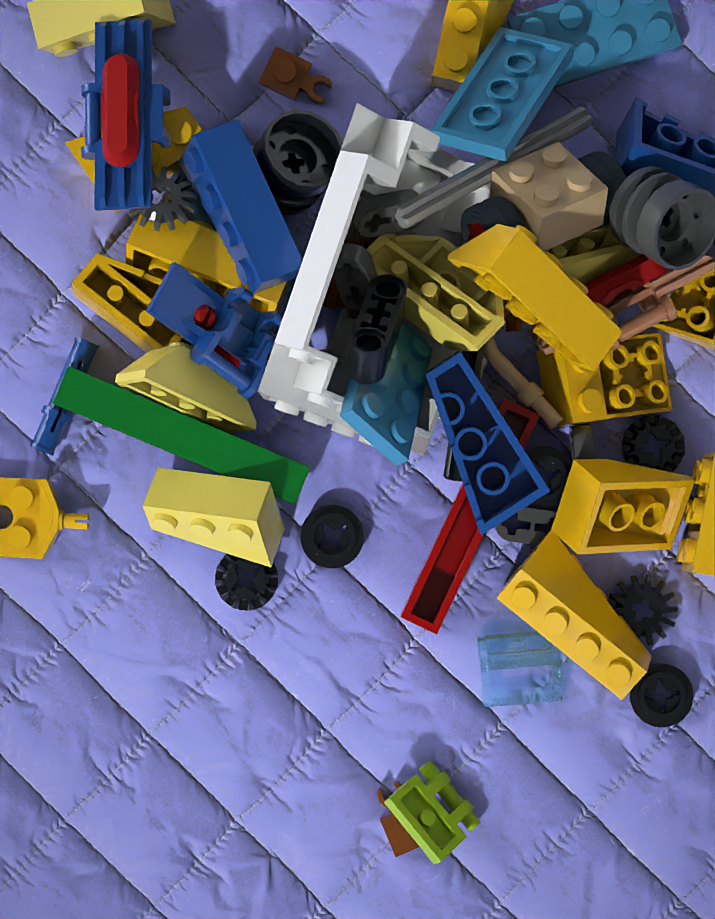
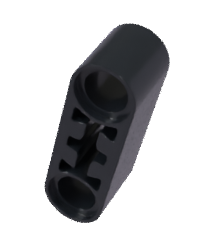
[348,274,407,384]

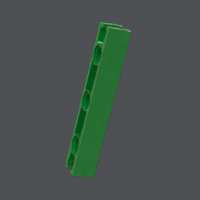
[53,366,310,505]

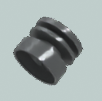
[609,166,715,271]

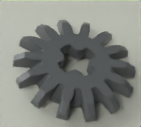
[128,166,197,231]

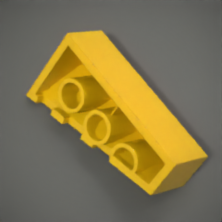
[431,0,514,91]
[125,214,291,313]
[447,224,623,371]
[497,529,652,700]

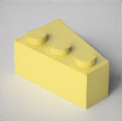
[27,0,176,57]
[142,468,285,567]

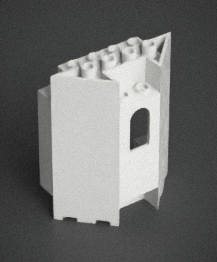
[258,103,496,456]

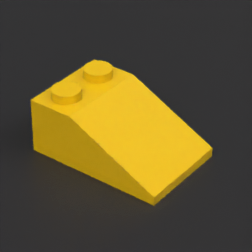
[551,459,695,554]

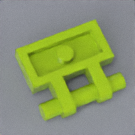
[384,760,481,865]

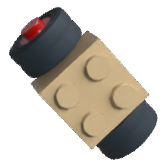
[460,142,626,251]

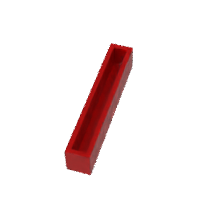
[399,398,540,634]

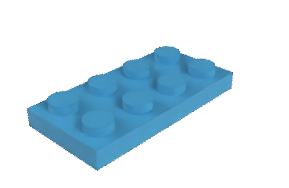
[507,0,682,89]
[430,27,574,162]
[340,321,433,467]

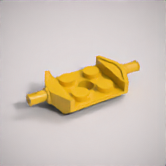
[0,477,90,559]

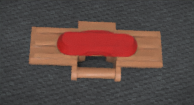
[528,252,715,355]

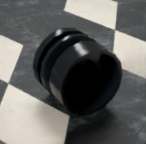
[252,110,343,216]

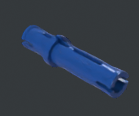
[30,337,99,456]

